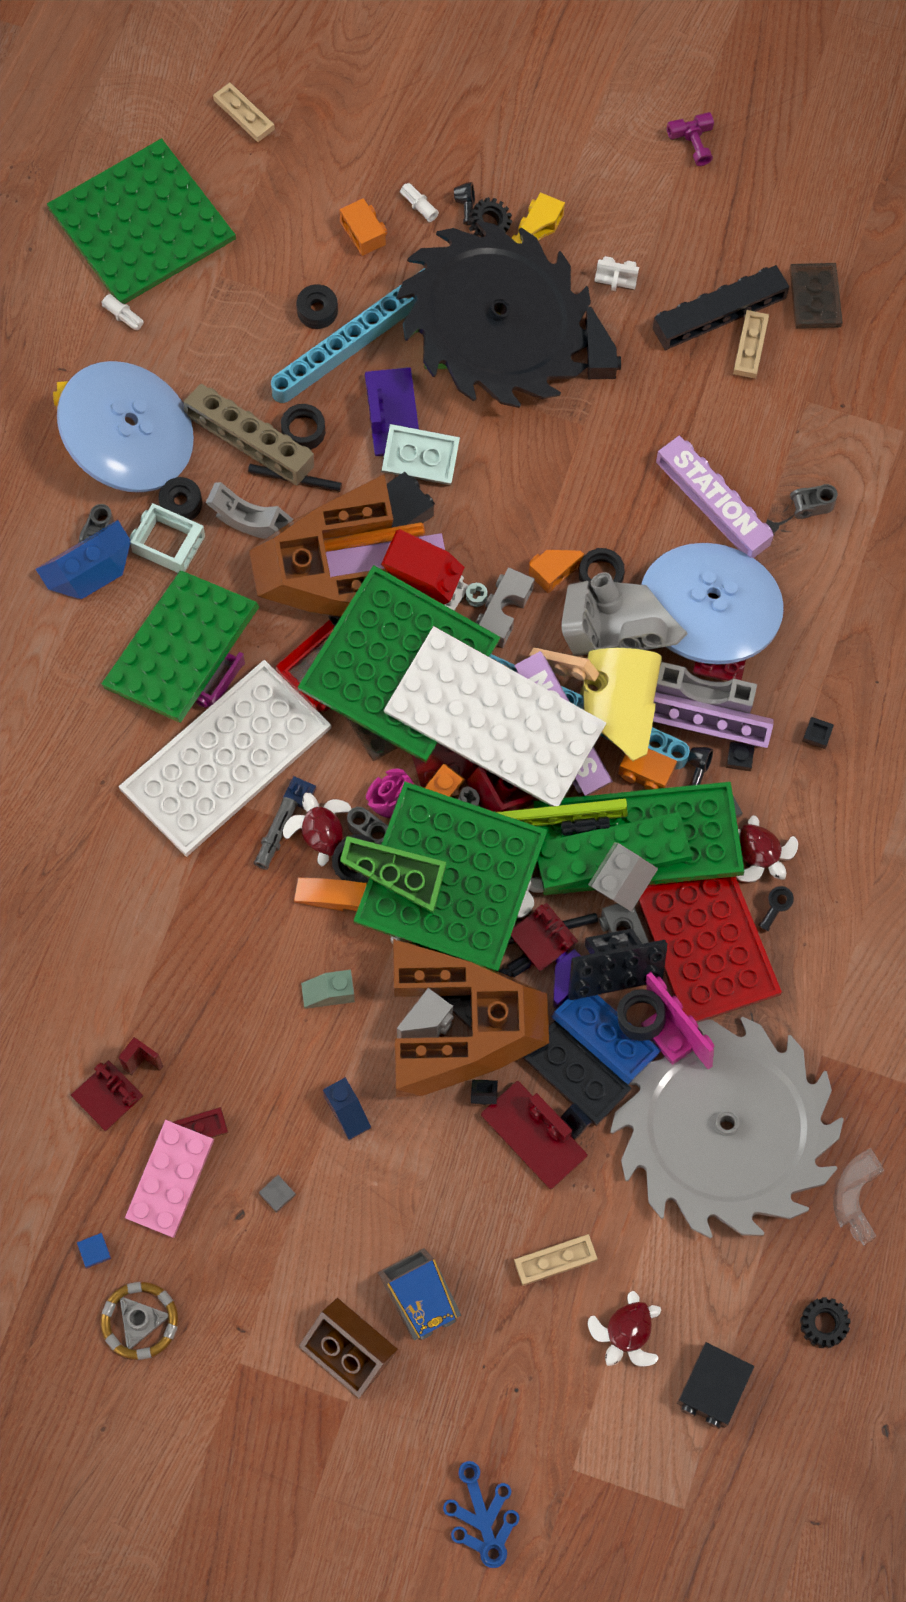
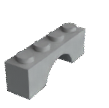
[656,662,757,714]

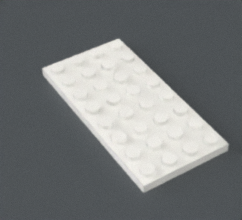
[384,626,606,807]
[119,660,331,857]

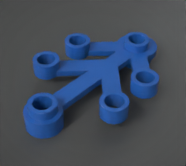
[443,1461,520,1568]

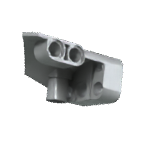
[561,572,688,657]

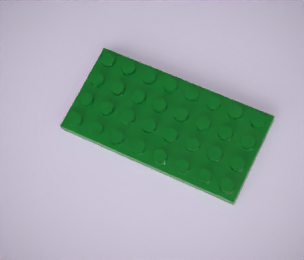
[534,782,744,895]

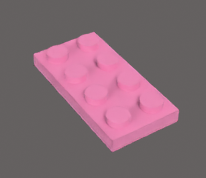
[125,1120,214,1238]

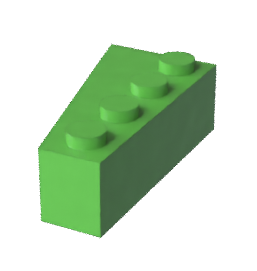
[340,836,447,913]

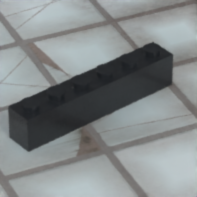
[652,265,789,350]

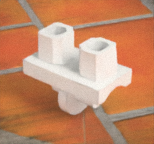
[595,256,639,291]

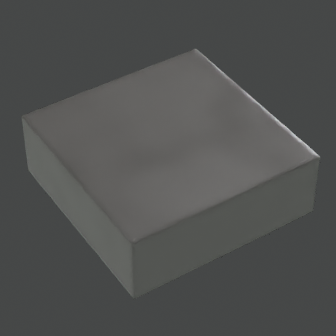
[259,1175,296,1213]

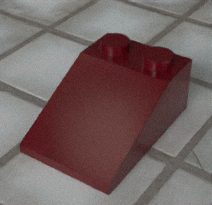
[466,767,540,812]

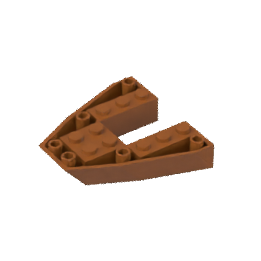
[249,474,393,617]
[393,939,549,1097]

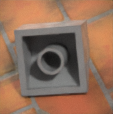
[588,842,658,911]
[397,988,454,1038]

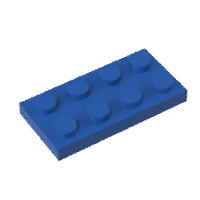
[551,995,661,1085]

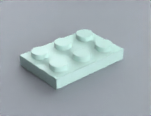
[381,424,460,485]

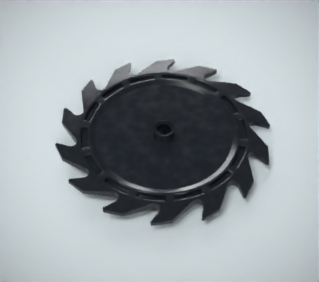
[396,220,591,408]

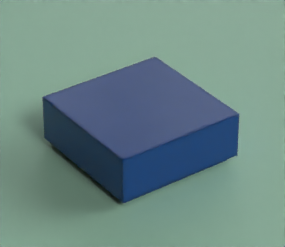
[77,1233,111,1269]

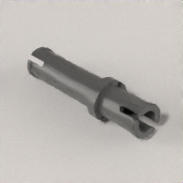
[253,797,298,870]

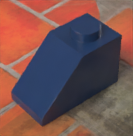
[323,1077,371,1141]

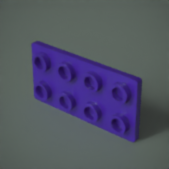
[365,367,419,456]

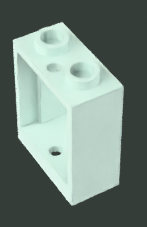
[130,503,205,573]

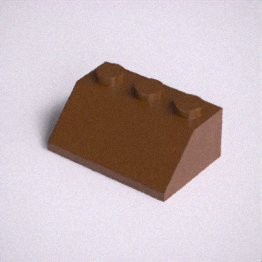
[299,1298,398,1398]

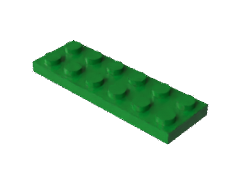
[537,812,692,892]

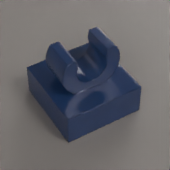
[283,776,316,809]

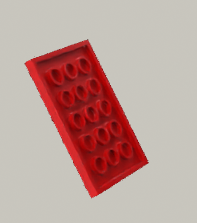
[638,876,782,1023]

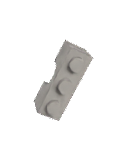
[476,567,534,648]

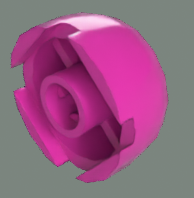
[366,768,415,819]

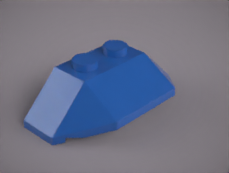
[36,520,131,599]

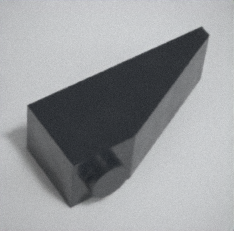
[585,307,621,380]

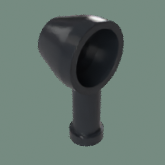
[454,182,475,225]
[688,747,714,786]
[758,886,794,932]

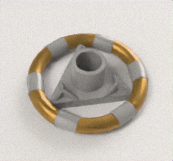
[101,1281,178,1360]

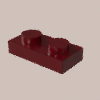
[172,1107,229,1138]

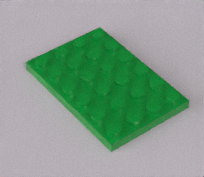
[101,571,259,723]

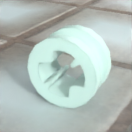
[466,583,487,607]

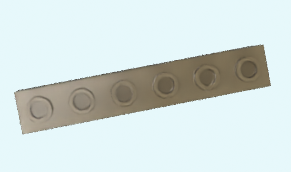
[183,384,314,486]

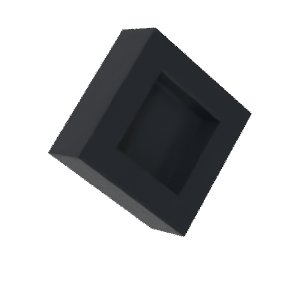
[802,717,834,749]
[726,742,755,771]
[471,1079,498,1105]
[560,1103,592,1140]

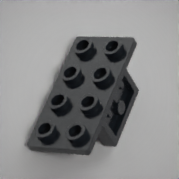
[568,929,668,1000]

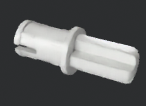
[400,183,439,222]
[102,294,144,330]

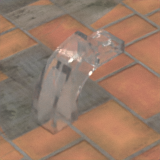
[833,1148,885,1246]

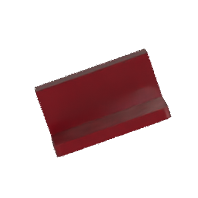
[118,1037,163,1076]

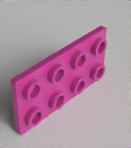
[641,972,714,1070]

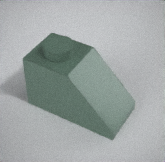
[301,970,355,1009]

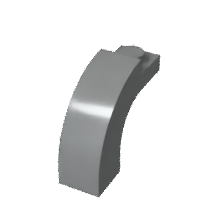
[206,482,293,539]

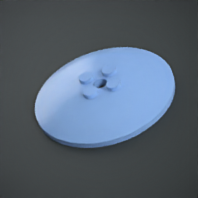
[57,361,194,492]
[641,543,783,664]

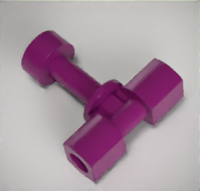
[666,112,714,166]

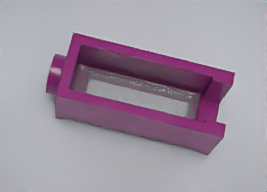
[195,652,245,708]

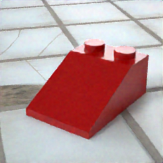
[381,529,465,605]

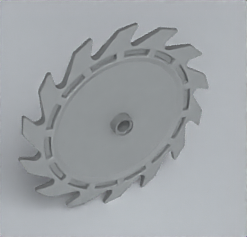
[610,1017,843,1239]

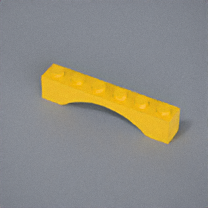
[496,192,565,315]

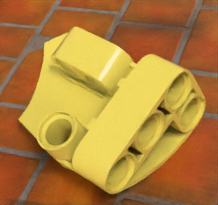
[581,648,662,761]

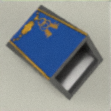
[378,1248,461,1340]

